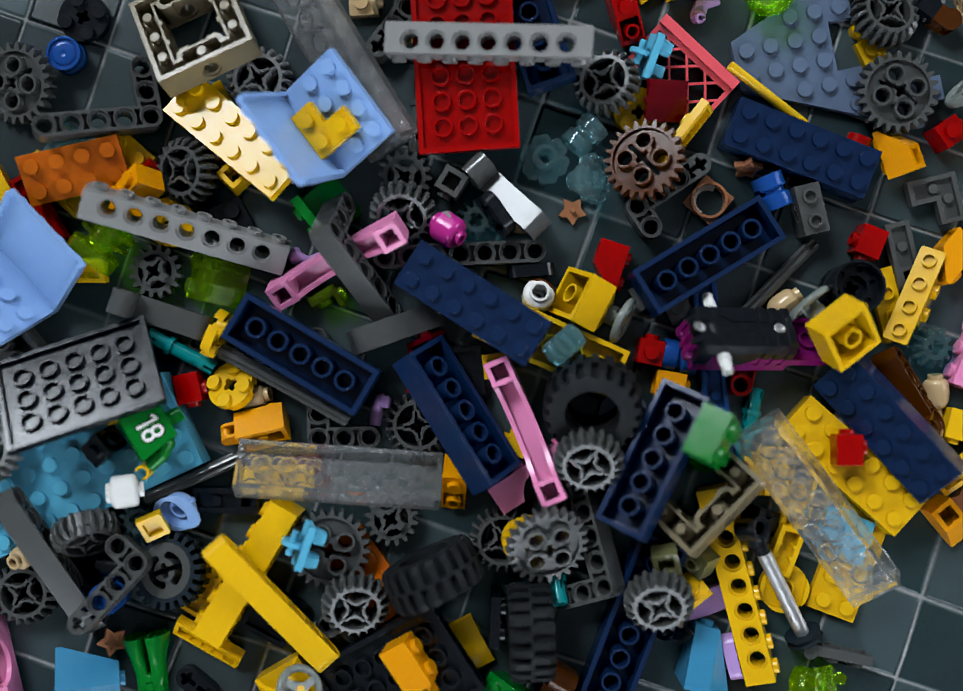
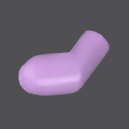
[690,0,721,24]
[288,247,319,266]
[369,393,392,426]

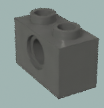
[789,181,830,239]

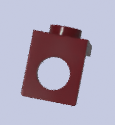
[406,329,446,353]

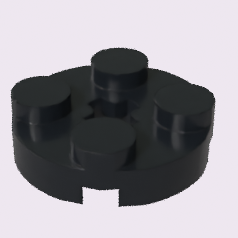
[57,0,111,44]

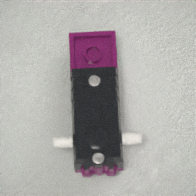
[676,292,829,376]

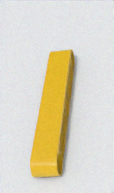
[201,533,341,673]

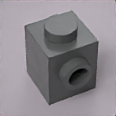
[434,164,470,202]

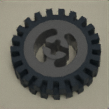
[133,530,212,610]

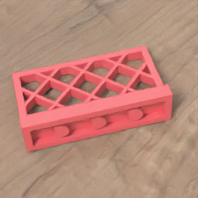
[628,14,740,115]

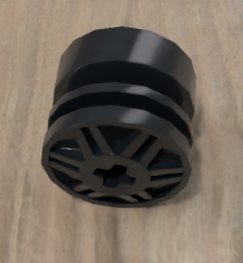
[818,259,886,311]

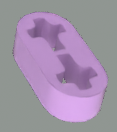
[721,632,744,680]

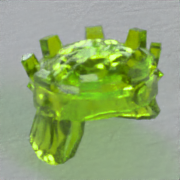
[789,665,847,691]

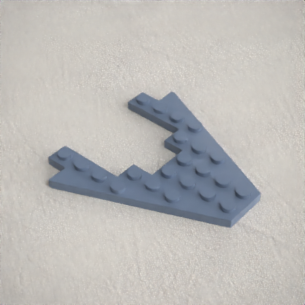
[729,0,945,129]

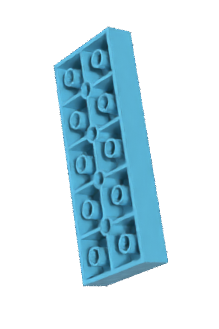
[0,371,211,558]

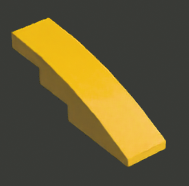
[770,471,819,578]

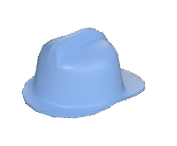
[153,491,201,532]

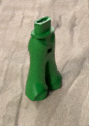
[122,628,171,691]

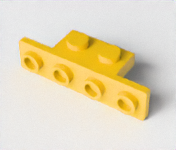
[883,246,946,346]

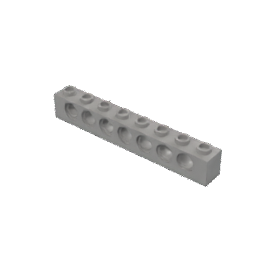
[384,21,594,67]
[77,181,291,276]

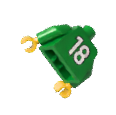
[107,406,185,480]

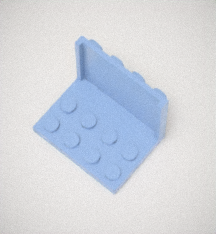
[235,48,396,187]
[0,188,87,347]

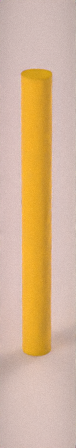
[726,61,808,122]

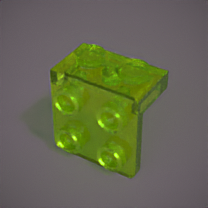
[184,252,251,309]

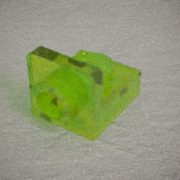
[307,284,349,310]

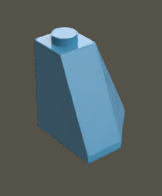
[674,616,728,691]
[55,647,126,691]

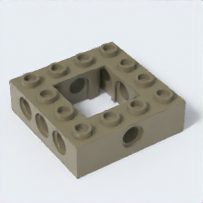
[128,0,263,98]
[658,450,767,559]

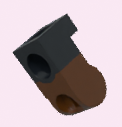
[914,0,962,36]

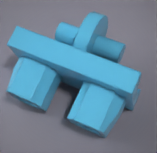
[629,32,674,80]
[281,519,327,573]

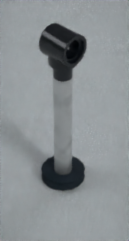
[734,516,823,651]

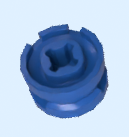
[46,36,88,75]

